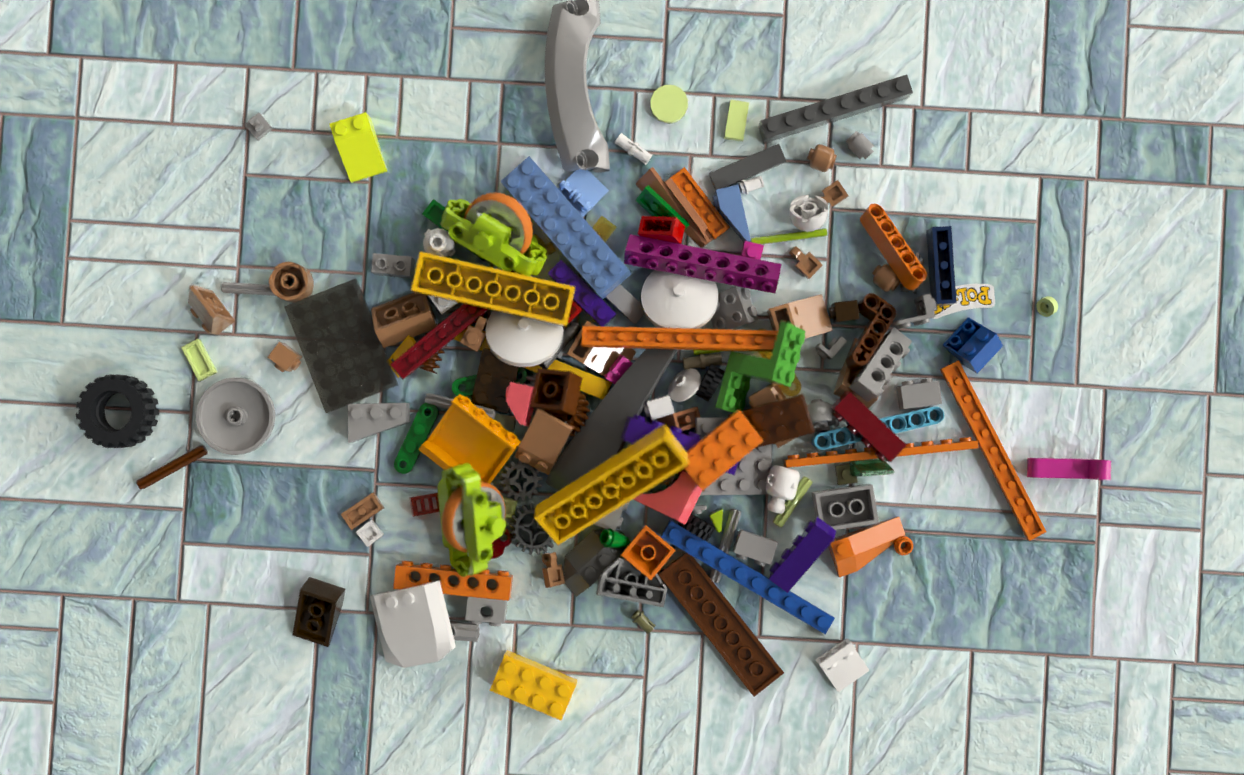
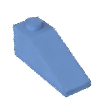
[712,185,751,242]

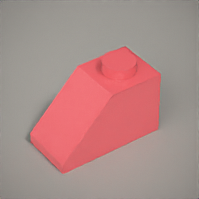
[505,382,534,427]

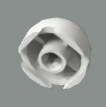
[790,195,828,232]

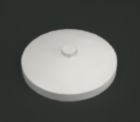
[641,270,718,329]
[486,311,563,367]

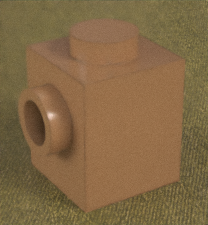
[268,342,303,372]

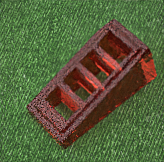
[409,492,440,517]

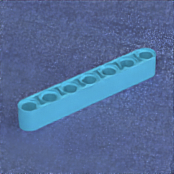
[811,407,944,450]

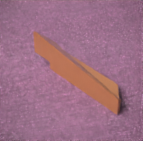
[636,167,714,248]

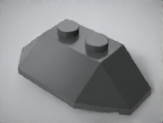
[564,530,630,597]
[596,558,668,607]

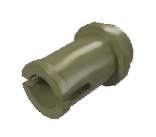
[631,609,656,634]

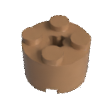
[269,262,314,303]

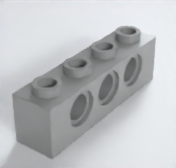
[849,327,912,402]

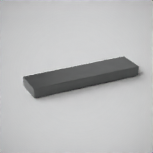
[709,144,786,191]

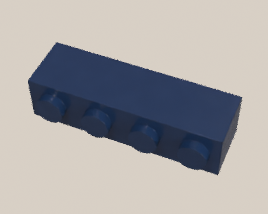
[926,226,957,306]

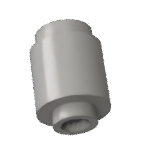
[846,131,874,159]

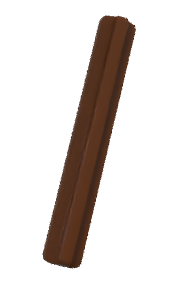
[136,445,208,489]

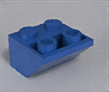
[943,317,1003,374]

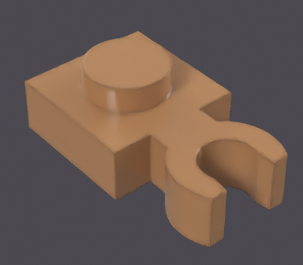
[821,180,849,207]

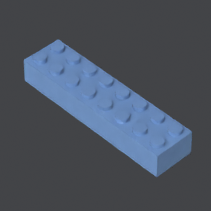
[500,156,631,299]

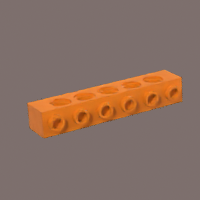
[393,561,513,601]

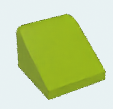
[709,508,723,532]

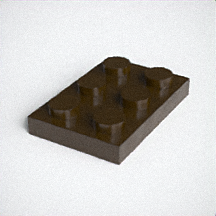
[471,348,519,413]

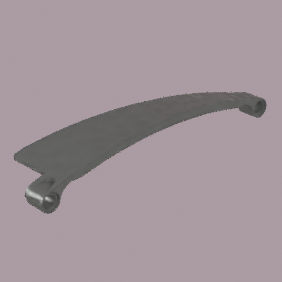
[546,349,678,491]

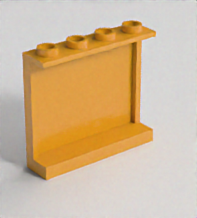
[419,394,522,484]

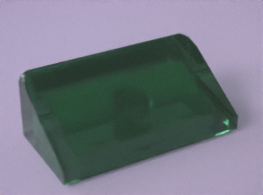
[850,459,894,476]

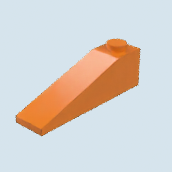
[828,516,905,577]

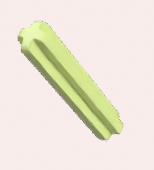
[773,476,812,527]

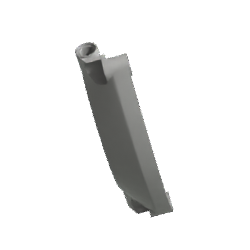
[545,0,610,172]

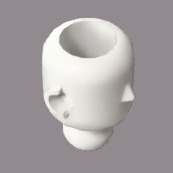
[423,228,456,258]
[765,465,800,514]

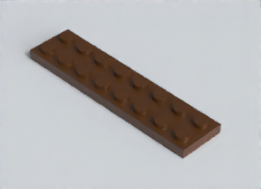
[658,552,784,697]

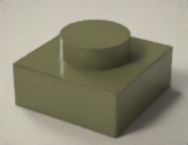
[835,463,858,485]

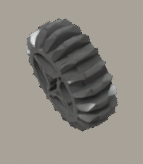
[509,502,555,555]

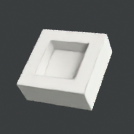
[356,520,384,547]

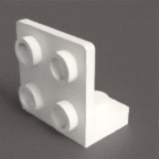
[816,638,869,692]

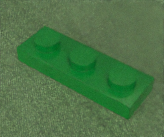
[635,185,690,231]

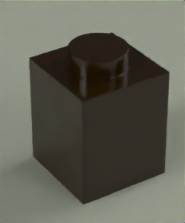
[829,300,860,323]

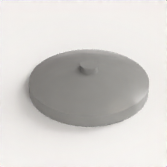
[196,378,275,455]

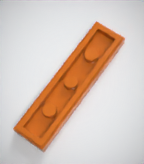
[671,167,730,240]

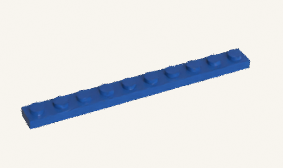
[660,520,835,635]

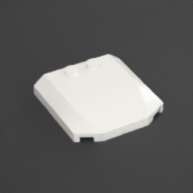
[370,580,456,668]

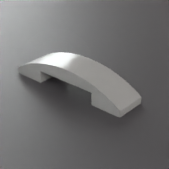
[579,273,645,324]

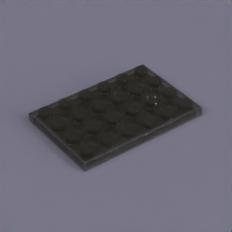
[284,278,398,413]

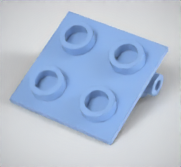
[558,169,609,217]

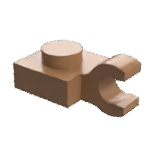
[789,246,823,279]
[460,316,488,352]
[542,552,565,588]

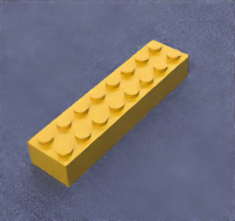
[411,252,575,327]
[534,424,689,545]

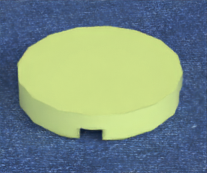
[650,85,688,124]

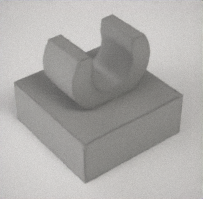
[244,113,273,141]

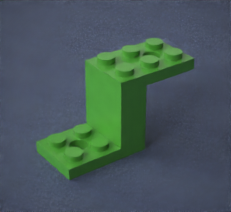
[716,321,806,413]

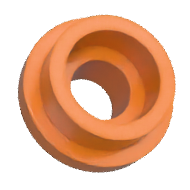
[894,536,913,555]

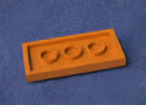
[684,410,764,491]

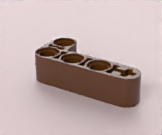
[846,293,896,371]

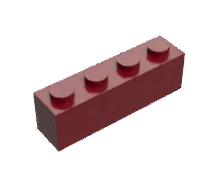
[831,391,907,462]

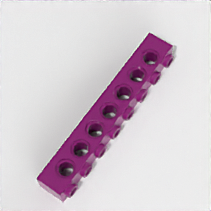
[624,234,782,294]

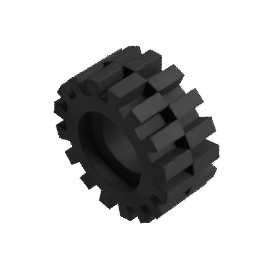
[695,364,725,401]
[678,514,715,542]

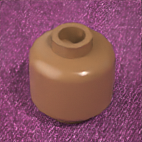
[807,144,837,172]
[872,263,901,292]

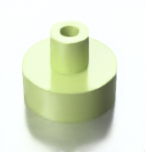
[1036,296,1058,317]

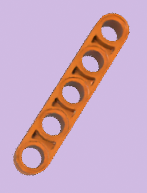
[860,203,927,290]

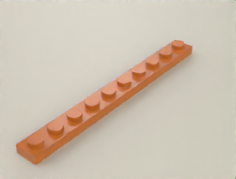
[582,326,778,352]
[940,360,1046,541]
[783,437,979,468]

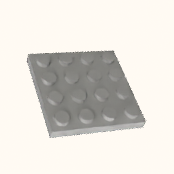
[695,418,772,495]

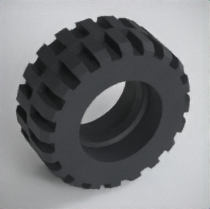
[76,374,159,448]

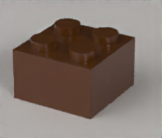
[530,369,582,416]

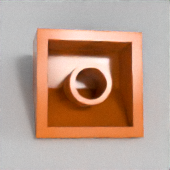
[621,525,676,580]

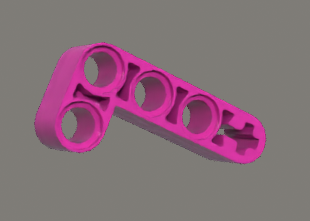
[1027,458,1111,480]

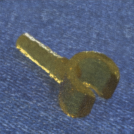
[533,234,556,255]

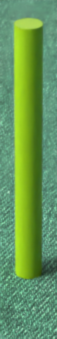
[751,228,827,244]

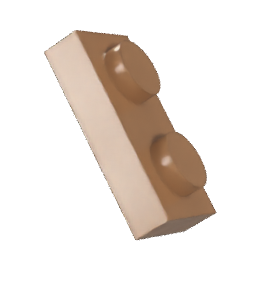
[341,492,384,530]

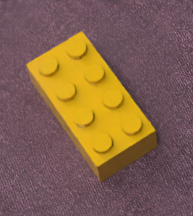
[490,650,577,721]

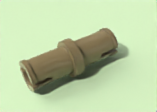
[682,353,722,370]

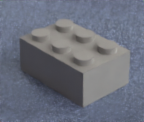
[811,484,879,530]

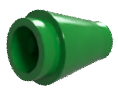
[600,528,629,548]

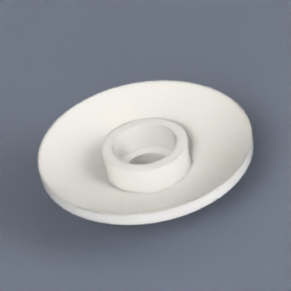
[668,368,701,402]

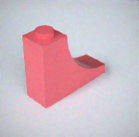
[633,471,702,525]

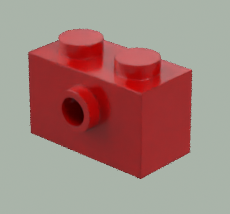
[638,216,685,244]

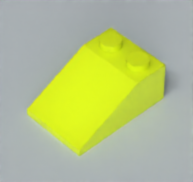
[329,112,388,183]

